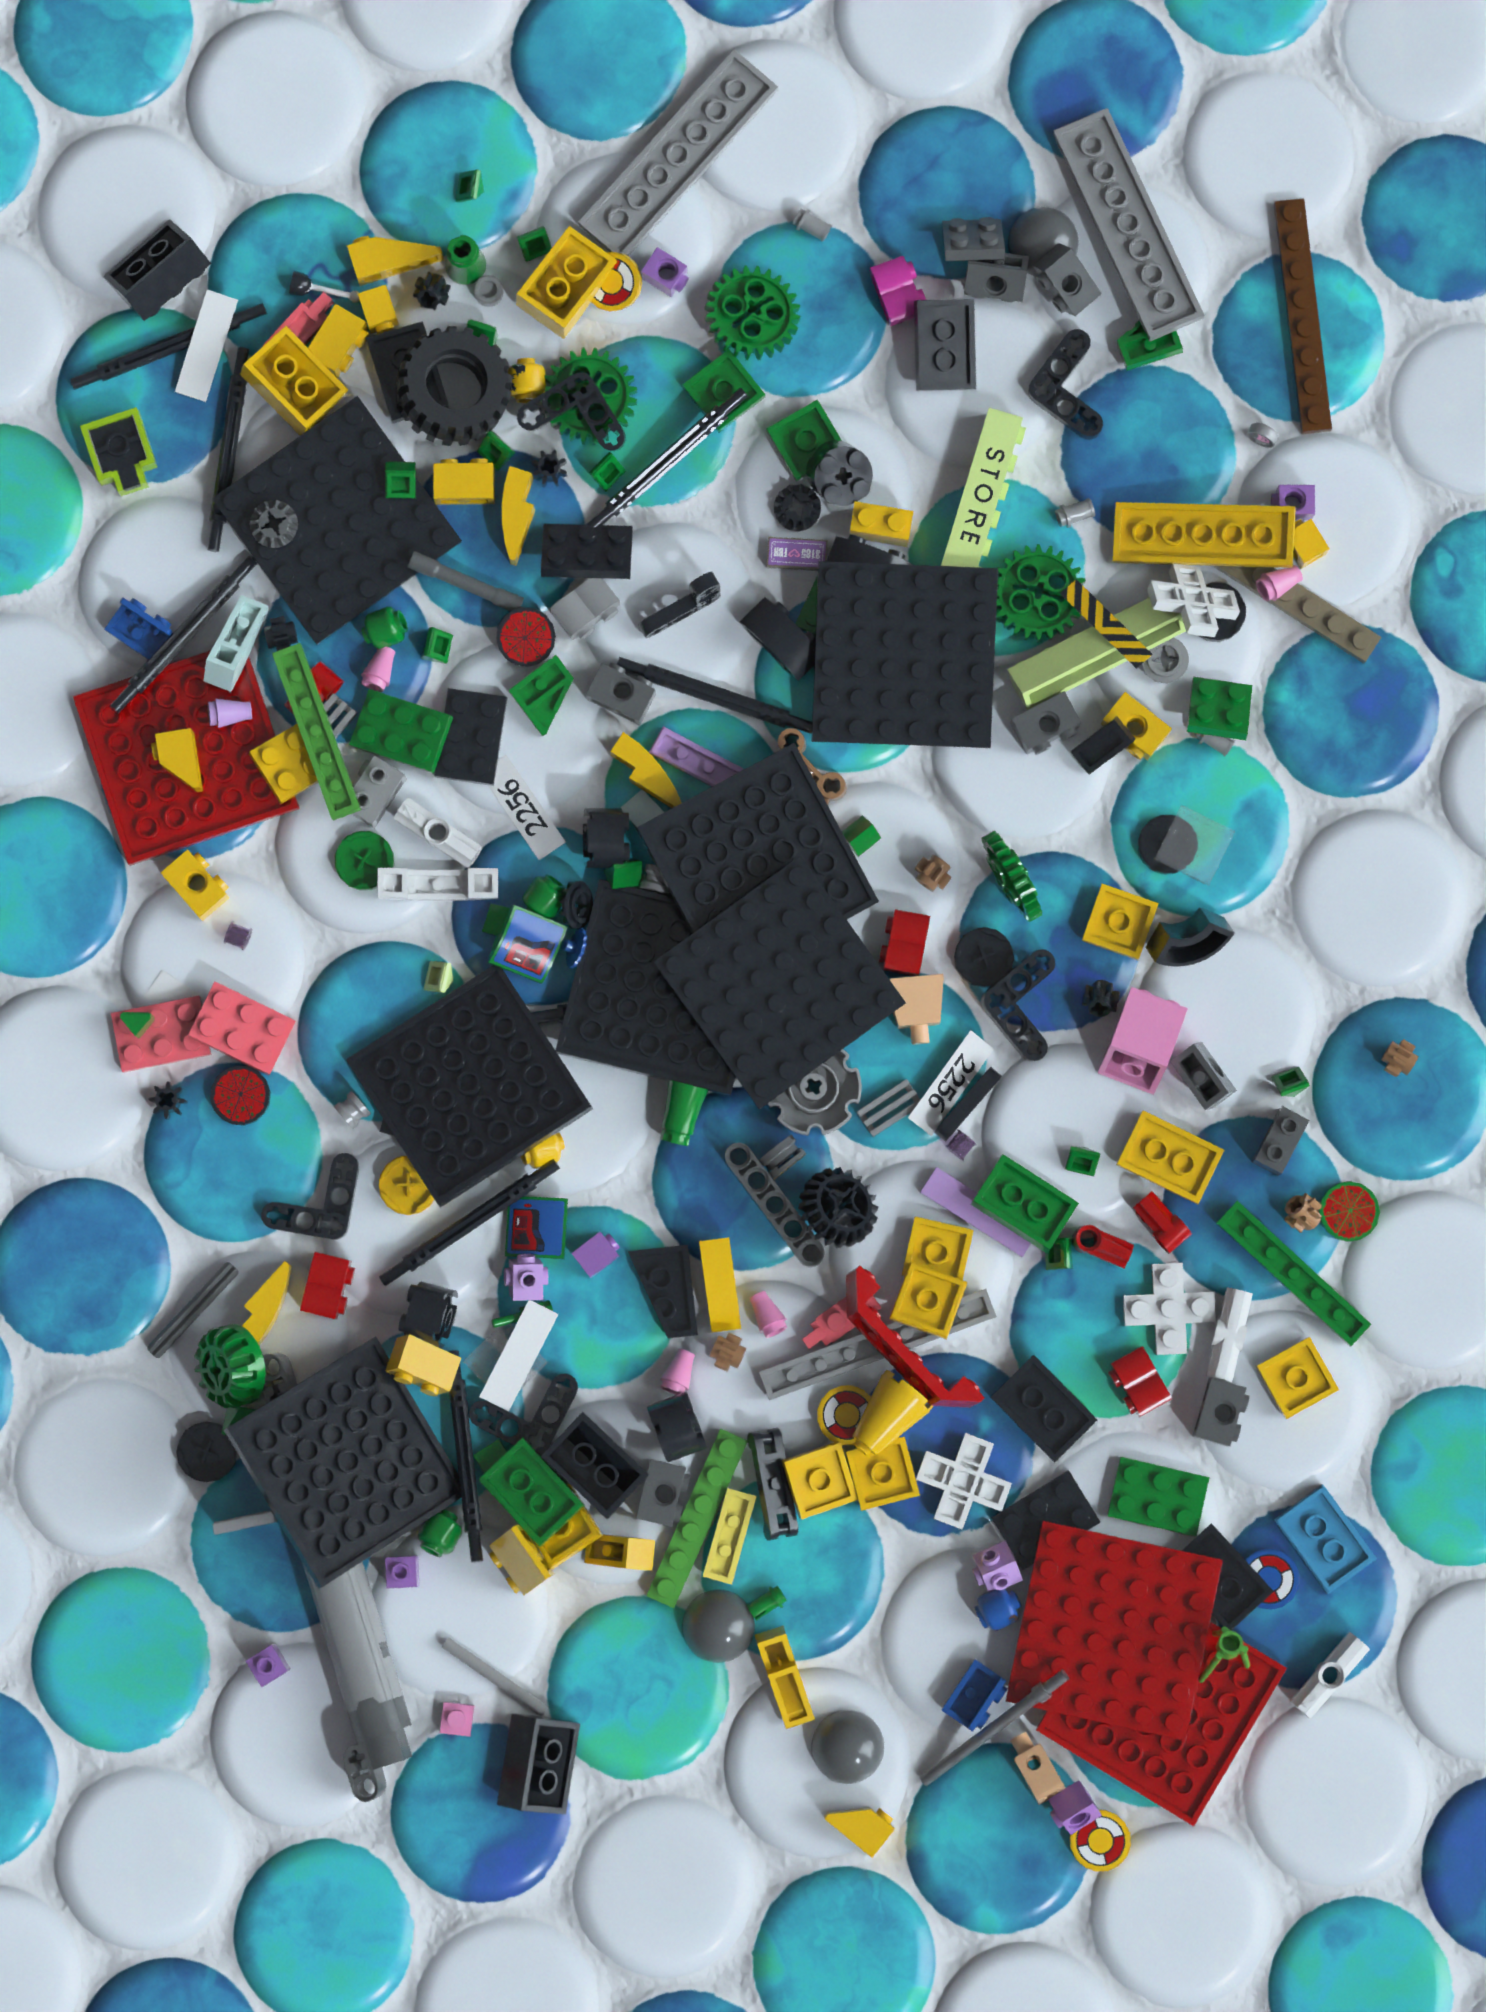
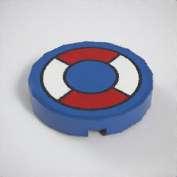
[1245,1548,1300,1610]

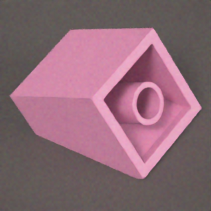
[1098,987,1188,1095]

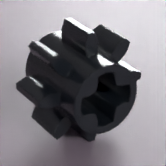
[413,272,451,310]
[532,450,567,487]
[264,616,298,651]
[1082,980,1120,1017]
[148,1081,188,1120]

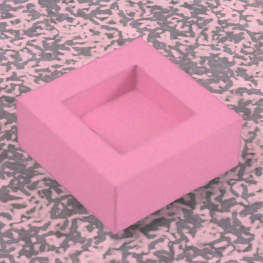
[440,1702,474,1737]

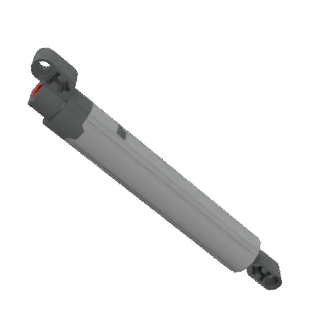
[263,1353,412,1802]

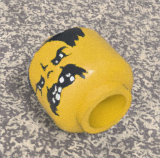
[507,358,546,403]

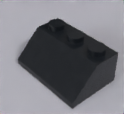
[103,219,211,321]
[541,1412,649,1519]
[497,1713,580,1815]

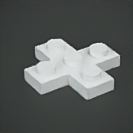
[1147,563,1240,637]
[1123,1263,1216,1355]
[916,1433,1012,1529]

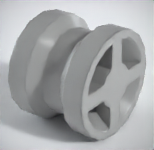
[640,864,669,895]
[333,1091,371,1129]

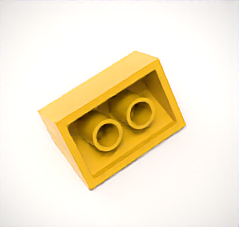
[240,326,348,436]

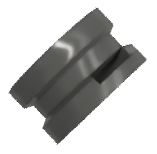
[759,1135,806,1179]

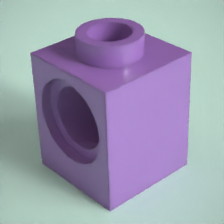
[641,247,689,297]
[1271,485,1315,520]
[571,1232,620,1278]
[385,1556,420,1589]
[246,1644,291,1687]
[1048,1780,1102,1835]

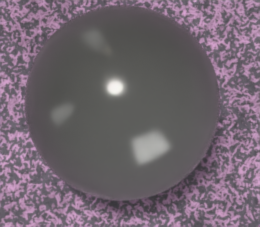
[1008,207,1079,276]
[682,1589,755,1663]
[811,1710,884,1784]

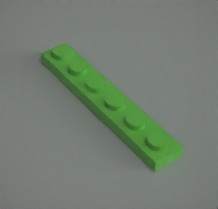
[272,643,361,821]
[646,1428,747,1608]

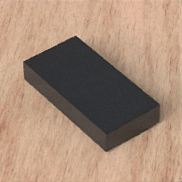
[1071,716,1135,775]

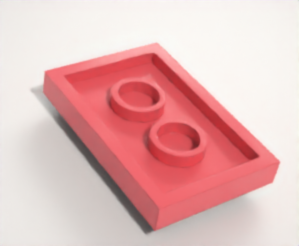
[188,981,296,1076]
[111,995,212,1073]

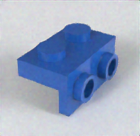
[104,597,173,660]
[941,1659,1007,1732]

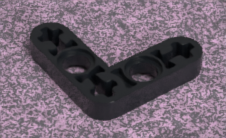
[1028,329,1103,440]
[517,372,626,451]
[638,571,721,638]
[981,949,1055,1061]
[261,1153,359,1240]
[469,1374,578,1455]

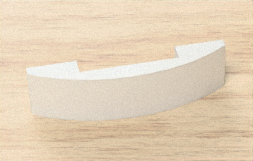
[378,868,498,901]

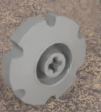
[768,1049,862,1136]

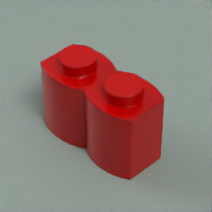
[879,909,931,976]
[300,1252,355,1319]
[1108,1346,1172,1417]

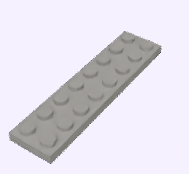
[578,49,778,256]
[1053,108,1204,342]

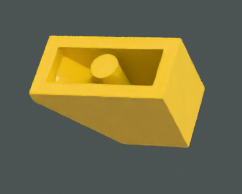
[151,728,203,792]
[584,1534,655,1571]
[824,1807,895,1858]

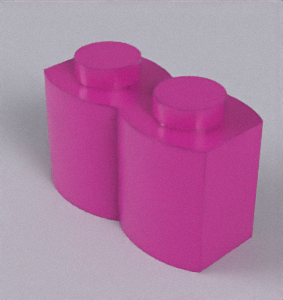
[869,256,926,327]

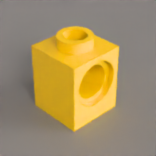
[358,284,399,334]
[1293,519,1330,569]

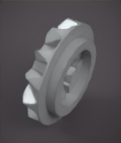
[1142,638,1189,684]

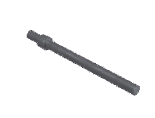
[920,1669,1069,1786]

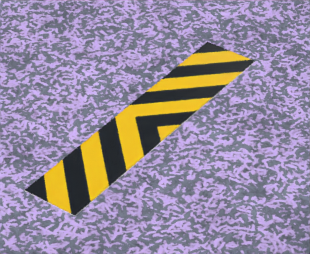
[1060,579,1153,669]

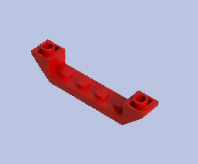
[846,1266,985,1408]

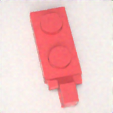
[263,292,334,346]
[802,1296,881,1349]

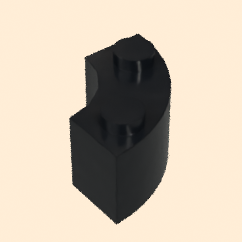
[826,535,913,565]
[739,597,815,681]
[1146,907,1235,967]

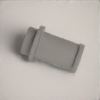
[792,209,832,242]
[1055,498,1095,528]
[1195,733,1235,756]

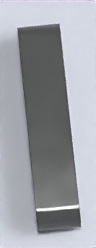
[725,1143,825,1268]

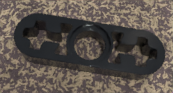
[934,1067,1002,1142]

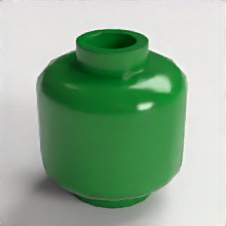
[361,606,408,649]
[522,874,566,919]
[417,1510,463,1557]

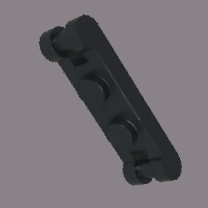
[747,1428,798,1541]

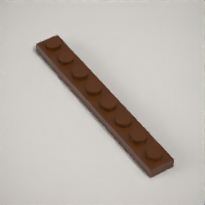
[1274,198,1332,434]

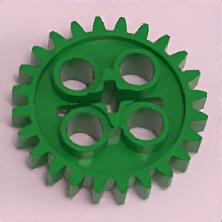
[704,265,801,361]
[544,347,637,444]
[996,544,1086,642]
[981,831,1043,922]

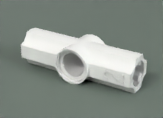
[393,797,483,868]
[1206,1288,1253,1382]
[1290,1632,1370,1719]

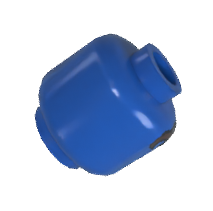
[974,1588,1022,1631]

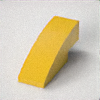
[502,466,535,566]
[610,732,682,808]
[699,1237,741,1333]
[242,1261,292,1346]
[755,1626,815,1729]

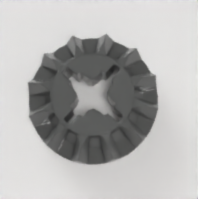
[250,500,298,548]

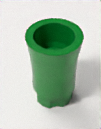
[445,235,486,285]
[660,1080,708,1146]

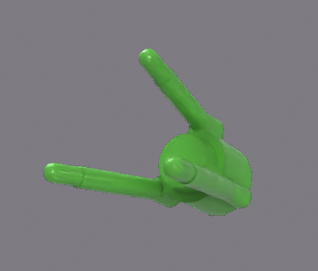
[1198,1627,1250,1683]

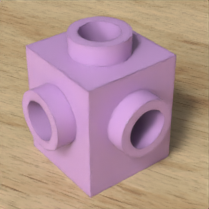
[504,1254,548,1301]
[972,1541,1023,1593]

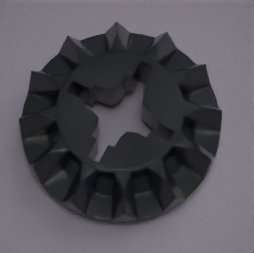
[774,484,821,531]
[559,881,593,929]

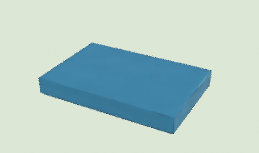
[1273,1484,1377,1594]

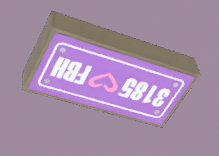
[767,537,828,571]

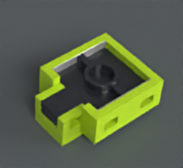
[80,407,158,497]

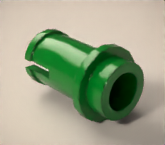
[746,1585,787,1621]

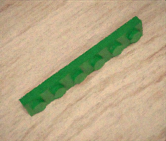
[1216,1201,1372,1347]

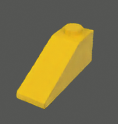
[347,236,444,286]

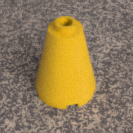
[853,1369,933,1456]

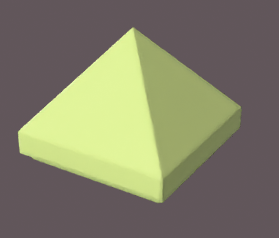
[424,961,453,993]

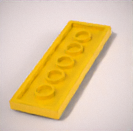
[1113,502,1296,568]

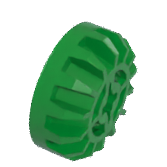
[194,1324,266,1408]

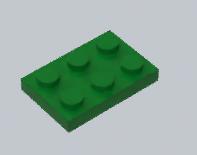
[349,689,453,774]
[970,1154,1079,1253]
[478,1438,585,1547]
[1107,1457,1210,1537]

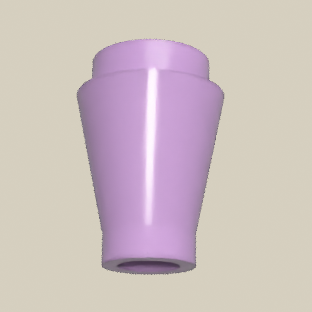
[208,698,252,728]

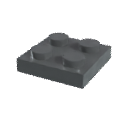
[942,217,1005,261]

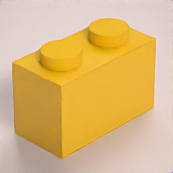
[308,304,369,378]
[433,458,495,505]
[849,501,914,547]
[385,1334,461,1397]

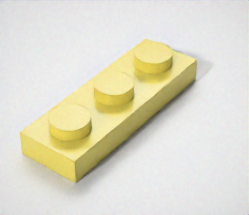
[703,1488,757,1585]

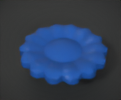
[563,928,587,969]

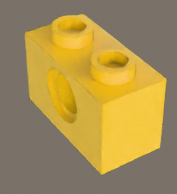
[1101,692,1172,761]
[160,849,230,921]

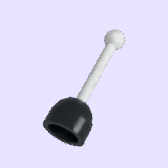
[289,271,360,303]

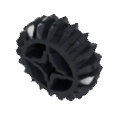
[798,1167,879,1249]

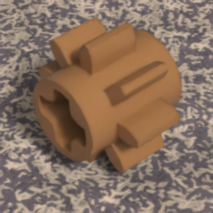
[914,855,951,892]
[1381,1039,1419,1077]
[1284,1193,1322,1233]
[710,1333,747,1372]

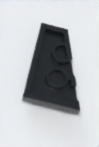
[628,1245,698,1339]

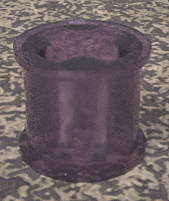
[224,921,253,951]
[945,1130,977,1161]

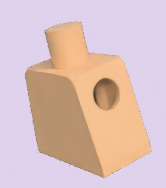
[889,974,944,1045]
[1011,1732,1065,1805]

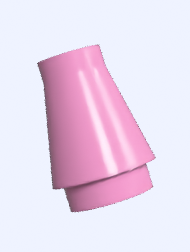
[1256,565,1303,601]
[361,647,396,692]
[750,1291,787,1338]
[660,1349,695,1395]

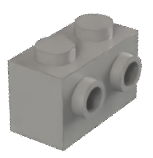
[352,756,407,829]

